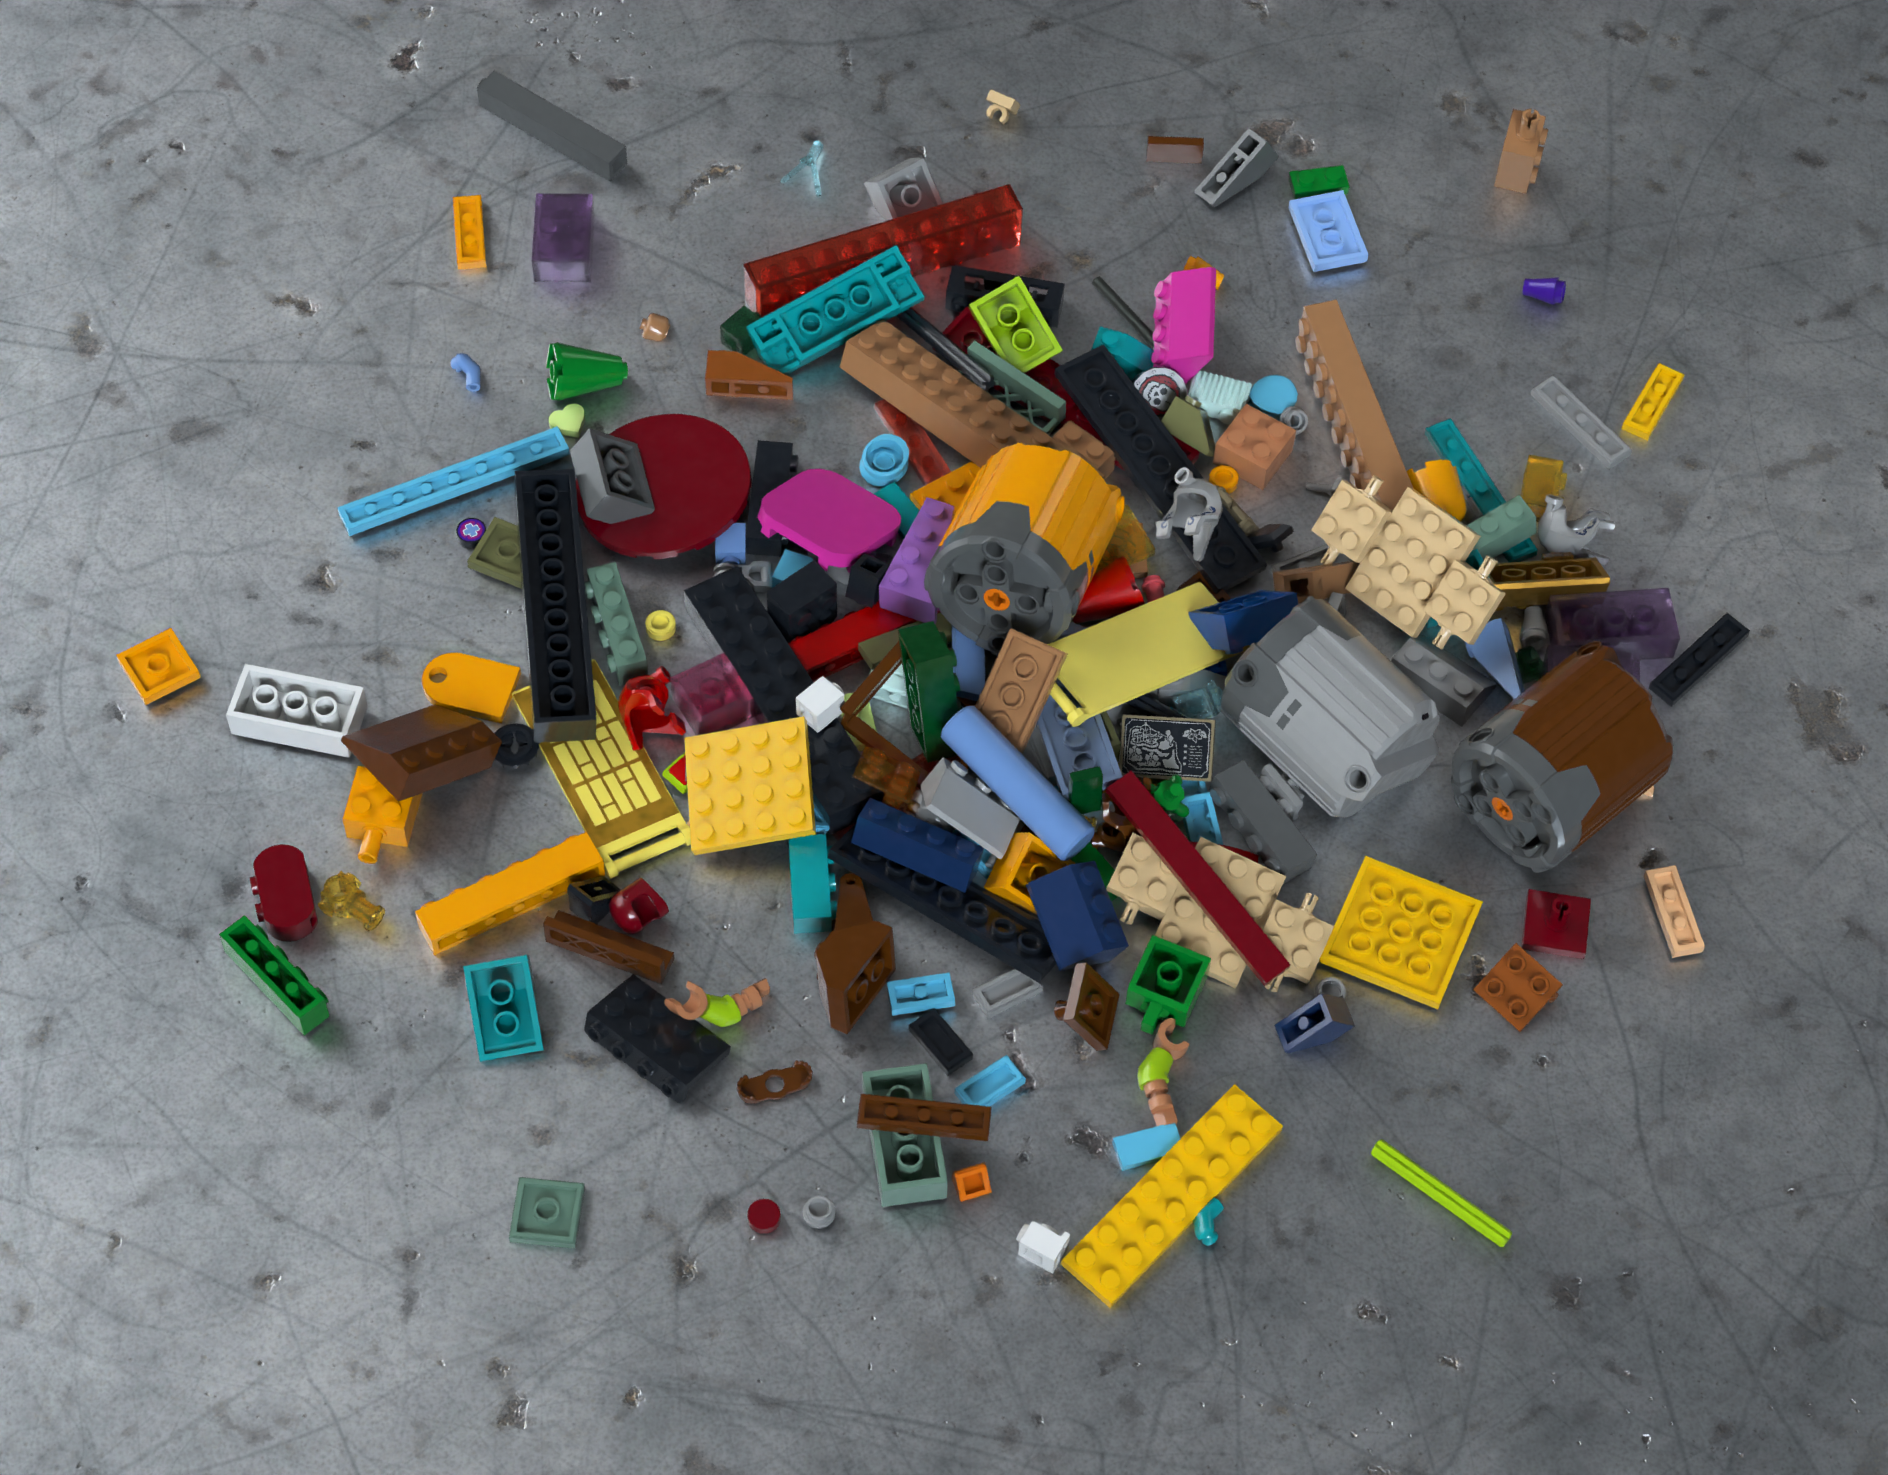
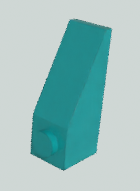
[1091,326,1154,381]

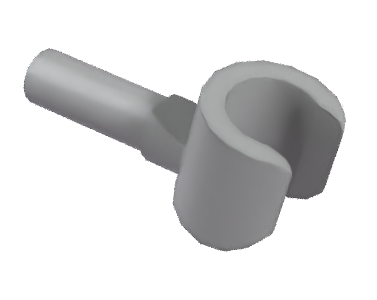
[1306,478,1347,497]

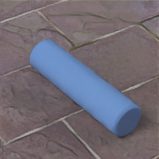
[941,706,1095,861]

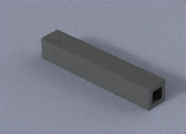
[477,70,627,182]

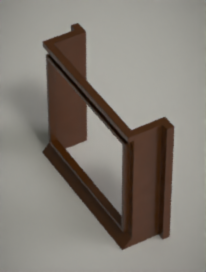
[840,641,977,789]

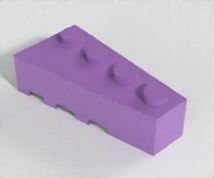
[879,497,955,625]

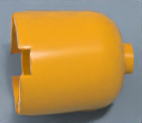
[1407,460,1467,522]

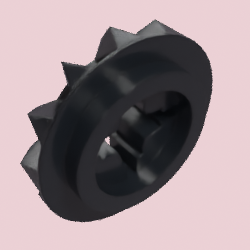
[494,723,539,769]

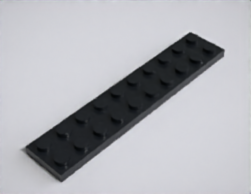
[1054,344,1267,594]

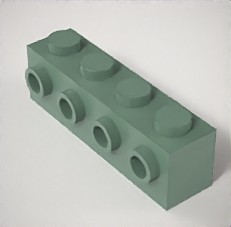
[584,562,648,686]

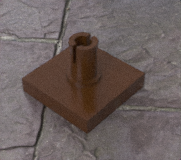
[1054,963,1120,1051]

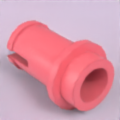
[1141,575,1165,603]

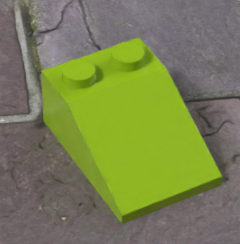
[969,276,1063,373]

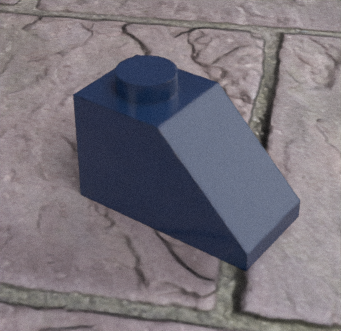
[1274,993,1355,1054]

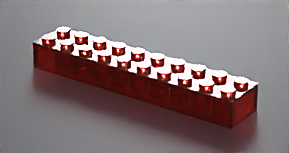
[743,184,1023,321]

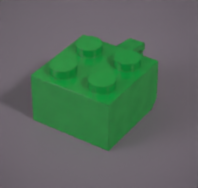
[1125,935,1212,1035]

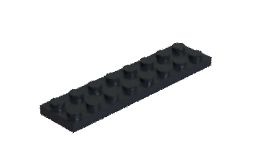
[828,824,1056,983]

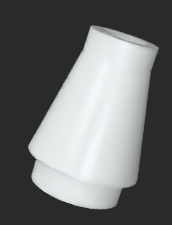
[1519,606,1549,651]

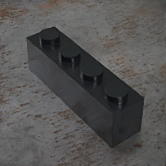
[745,440,798,557]

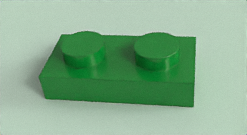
[1288,165,1350,199]

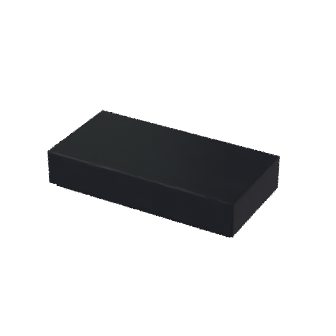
[909,1008,973,1076]

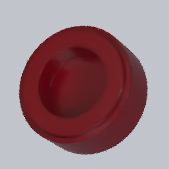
[747,1199,781,1234]

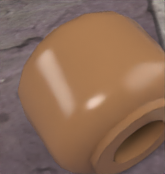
[639,313,670,341]

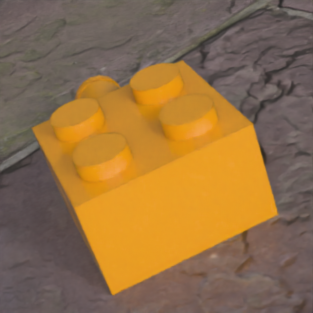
[342,766,422,864]

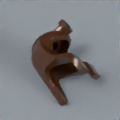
[1091,777,1152,852]

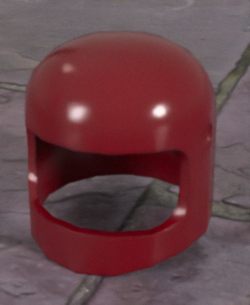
[609,878,669,934]

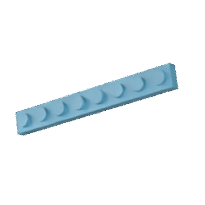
[337,426,570,536]

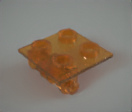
[852,745,921,810]

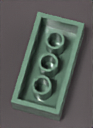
[862,1063,948,1207]

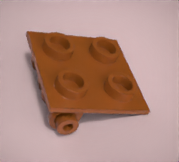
[1473,943,1563,1032]

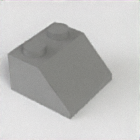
[864,158,945,234]

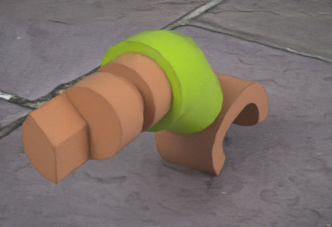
[665,978,770,1027]
[1137,1018,1190,1126]

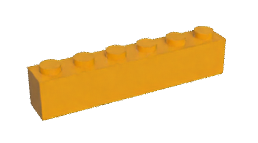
[415,832,605,956]

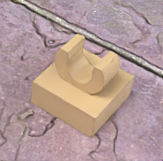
[986,89,1021,124]

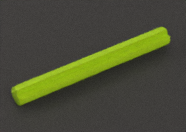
[1371,1139,1512,1247]

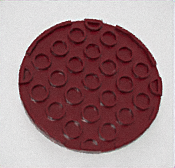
[576,414,752,559]

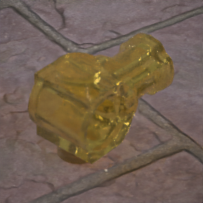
[318,871,385,932]

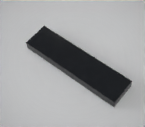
[1648,613,1750,707]

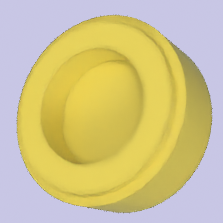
[645,610,676,641]

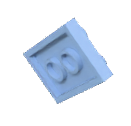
[1288,190,1369,272]

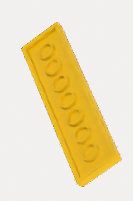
[1061,1084,1283,1308]

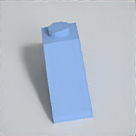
[1465,618,1525,700]

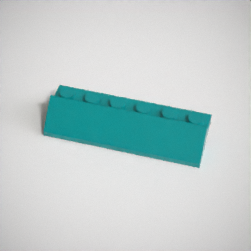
[746,245,925,375]

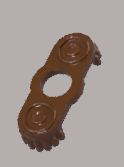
[737,1060,813,1104]

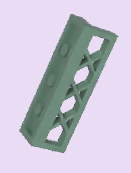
[957,341,1066,435]

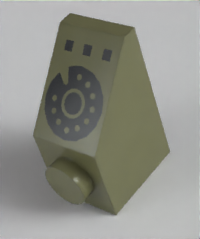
[1161,395,1215,457]

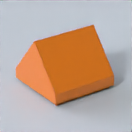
[951,1162,992,1202]

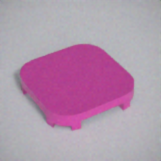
[757,469,901,573]

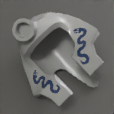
[1155,467,1222,562]
[1537,494,1615,565]

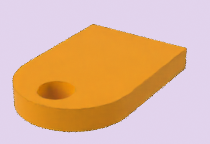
[422,653,521,724]

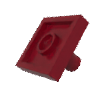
[1521,889,1591,959]

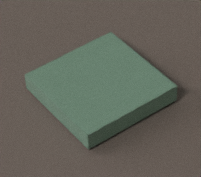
[509,1177,585,1249]

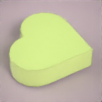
[548,403,585,438]

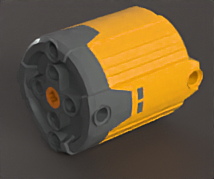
[924,443,1125,656]

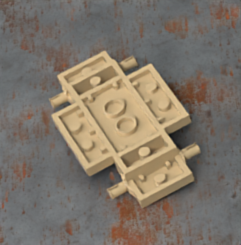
[1311,475,1506,649]
[1106,833,1334,992]

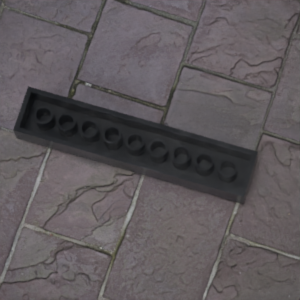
[515,469,597,743]
[684,566,885,835]

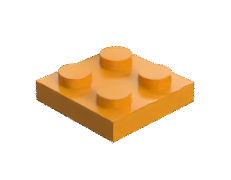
[116,628,201,705]

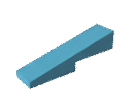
[1181,780,1224,845]

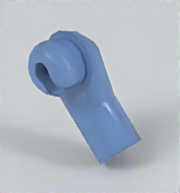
[450,353,481,392]

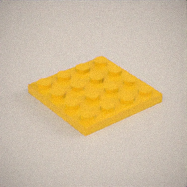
[684,716,816,855]
[1319,856,1483,1010]

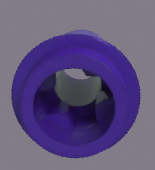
[1522,277,1566,305]

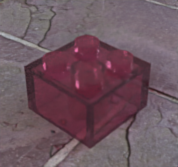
[670,652,754,735]

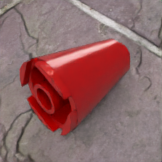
[1072,556,1145,624]

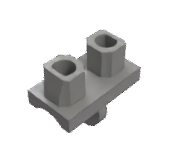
[1258,763,1304,822]

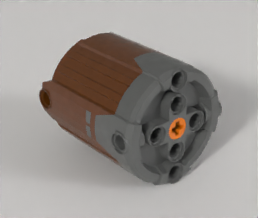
[1451,641,1673,873]

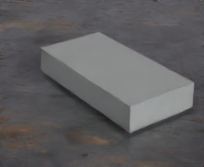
[972,969,1043,1019]

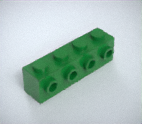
[219,915,330,1036]

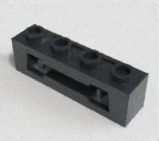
[946,265,1065,328]

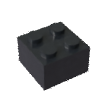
[767,560,837,644]

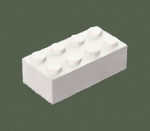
[226,664,368,758]

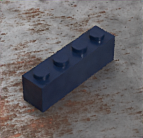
[851,798,984,892]

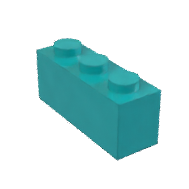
[788,834,837,934]

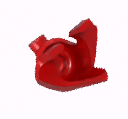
[618,666,686,751]

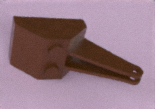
[814,873,896,1034]

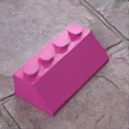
[1151,267,1216,385]

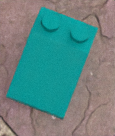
[463,955,544,1062]

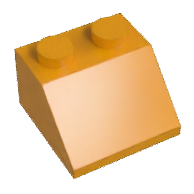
[984,832,1076,914]

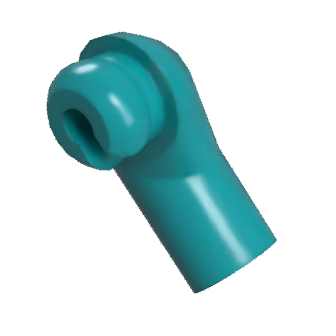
[1193,1198,1224,1246]

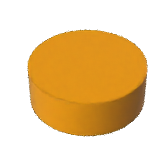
[1209,465,1239,494]

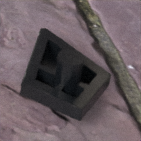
[1247,524,1294,552]

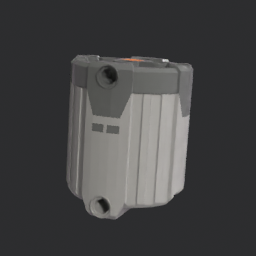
[1221,596,1439,818]

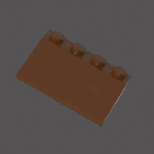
[341,704,502,802]

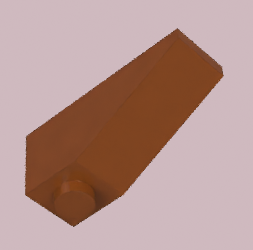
[705,350,793,400]

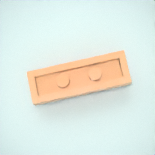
[1644,865,1705,958]

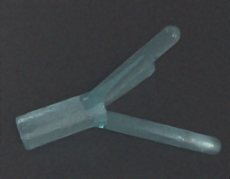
[780,141,824,197]

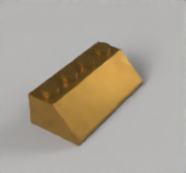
[1489,557,1610,611]

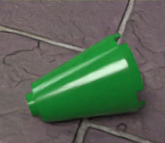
[546,342,628,401]

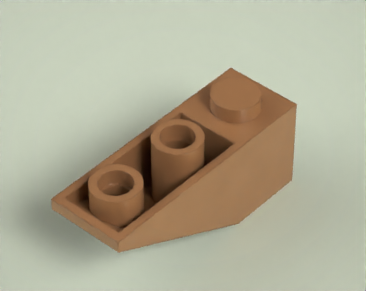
[1273,561,1360,604]

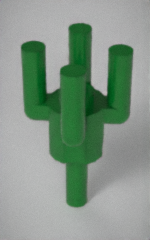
[1151,775,1189,823]

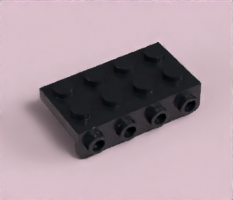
[584,974,731,1103]

